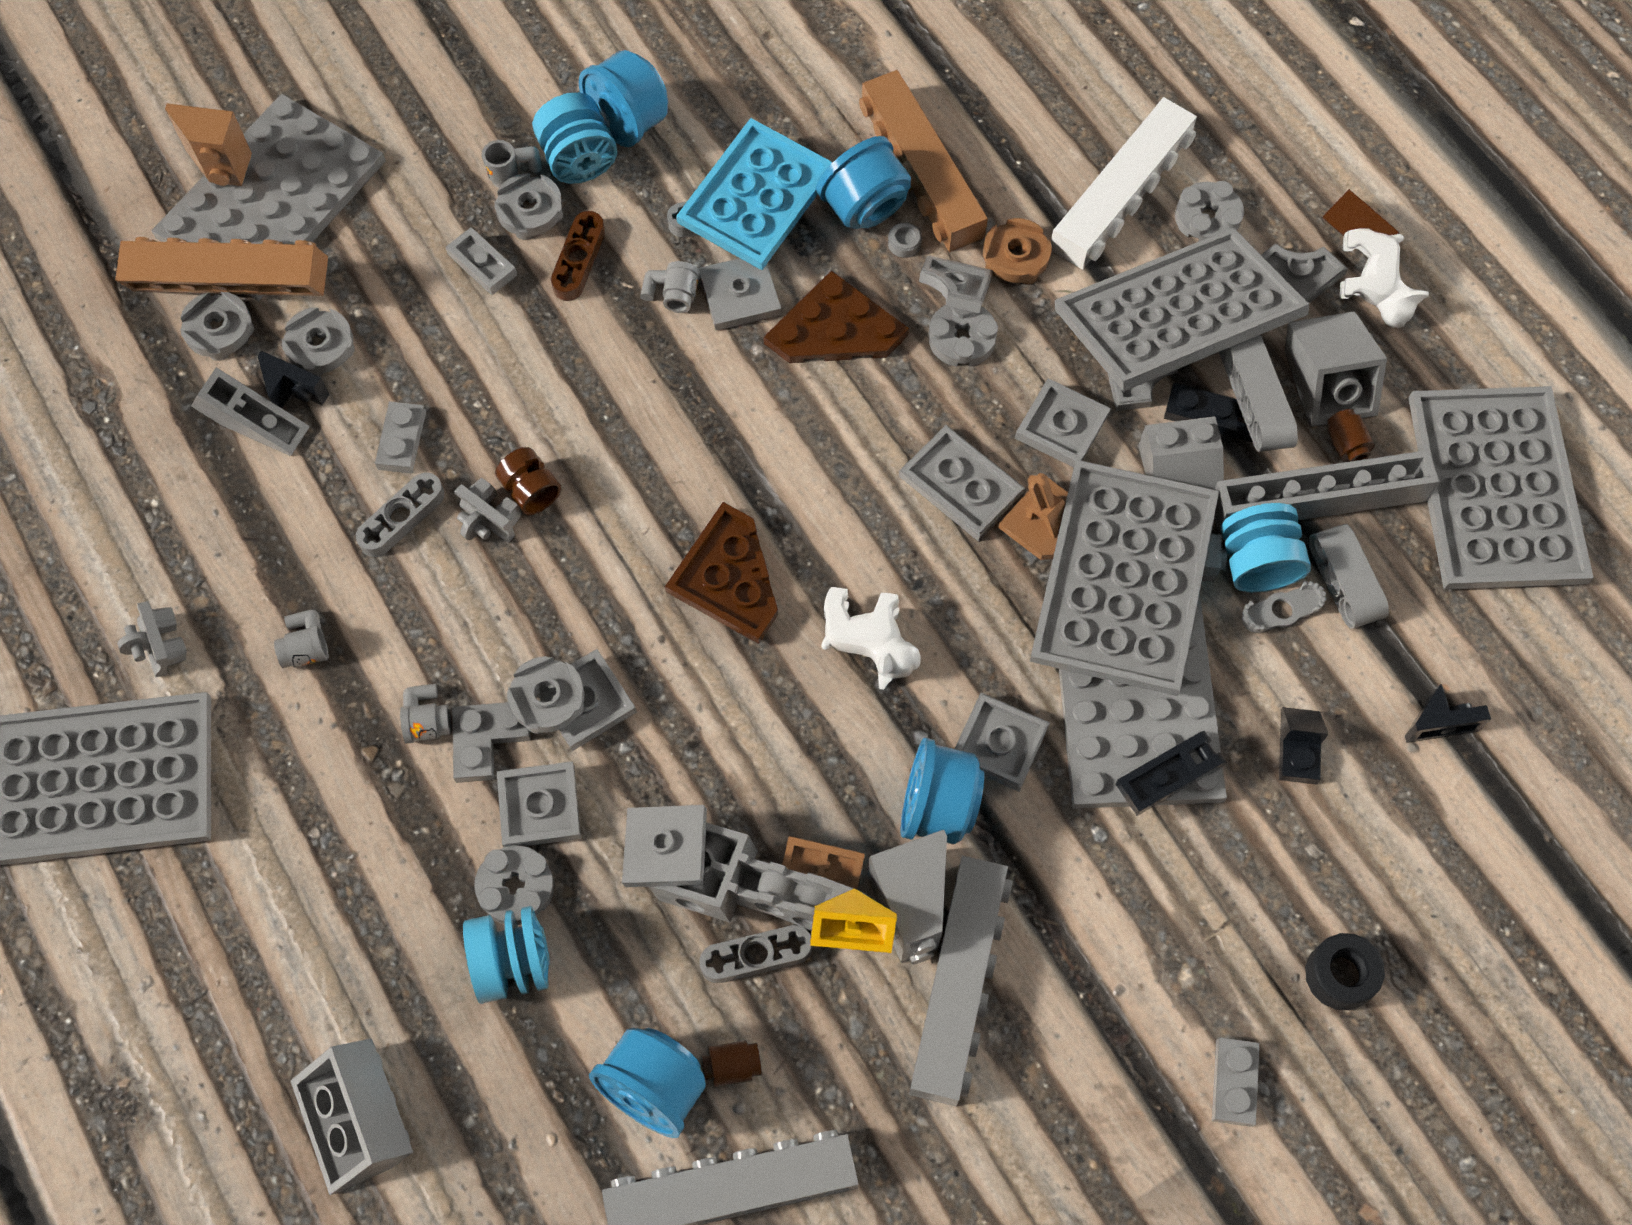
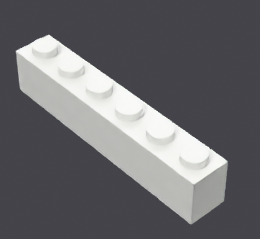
[1051,97,1197,270]

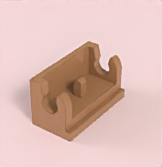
[782,836,866,890]

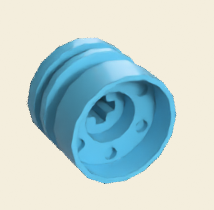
[532,92,618,184]
[1221,503,1311,592]
[463,906,550,1004]

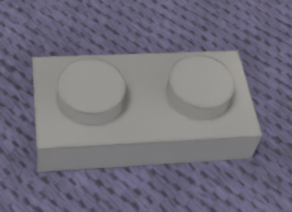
[446,227,517,295]
[375,402,426,473]
[1212,1037,1260,1127]

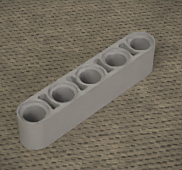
[1219,335,1298,452]

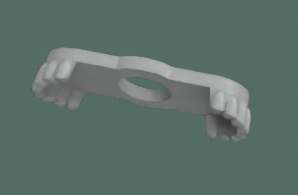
[1242,581,1326,633]

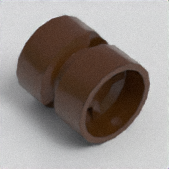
[495,447,562,515]

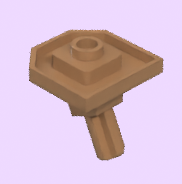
[998,473,1068,560]

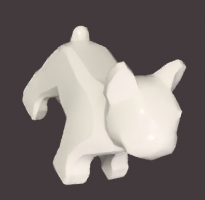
[1339,228,1429,328]
[821,587,921,690]

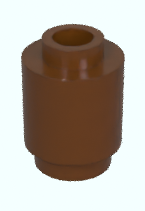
[1327,409,1375,462]
[701,1040,762,1088]

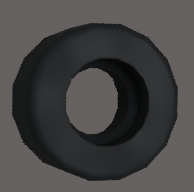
[1305,933,1385,1010]

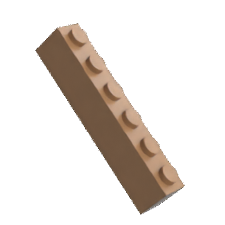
[859,69,988,252]
[115,237,328,296]

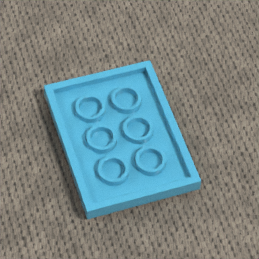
[676,118,833,270]

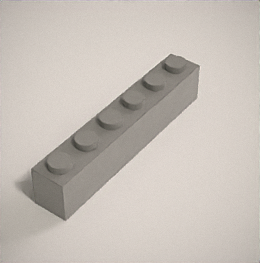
[1214,450,1439,532]
[909,855,1013,1106]
[602,1130,859,1225]

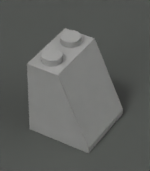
[1285,311,1387,427]
[868,830,947,964]

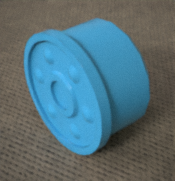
[579,50,668,147]
[816,136,911,229]
[900,738,984,845]
[589,1028,706,1138]

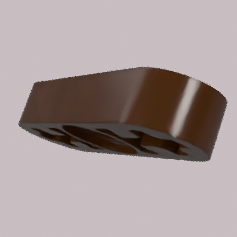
[551,211,605,301]

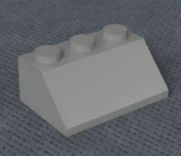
[291,1038,413,1195]

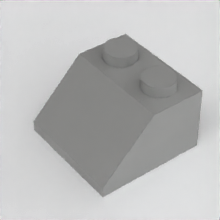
[1138,416,1224,490]

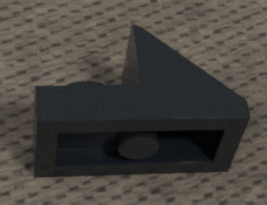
[258,351,330,408]
[1405,684,1491,743]
[1279,707,1328,785]

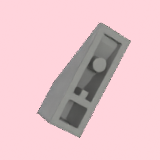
[191,367,310,456]

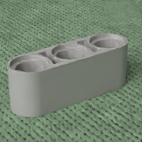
[1309,524,1389,629]

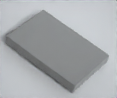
[899,425,1026,542]

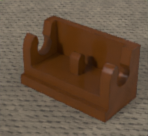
[1322,189,1400,258]

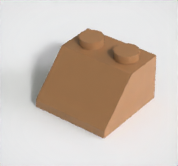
[165,103,252,186]

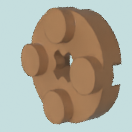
[983,218,1052,285]

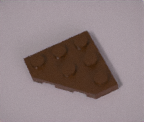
[764,271,909,363]
[665,502,778,644]

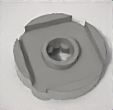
[495,173,563,240]
[1175,181,1244,242]
[180,292,254,361]
[928,305,998,366]
[282,307,355,376]
[507,656,585,734]
[474,845,555,925]

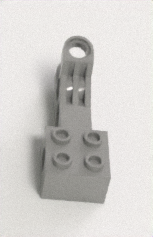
[649,822,869,931]

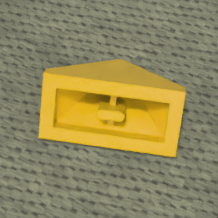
[810,888,897,953]

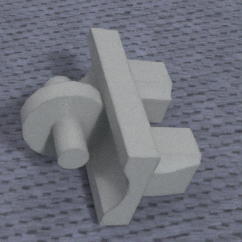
[454,478,522,543]
[117,601,187,678]

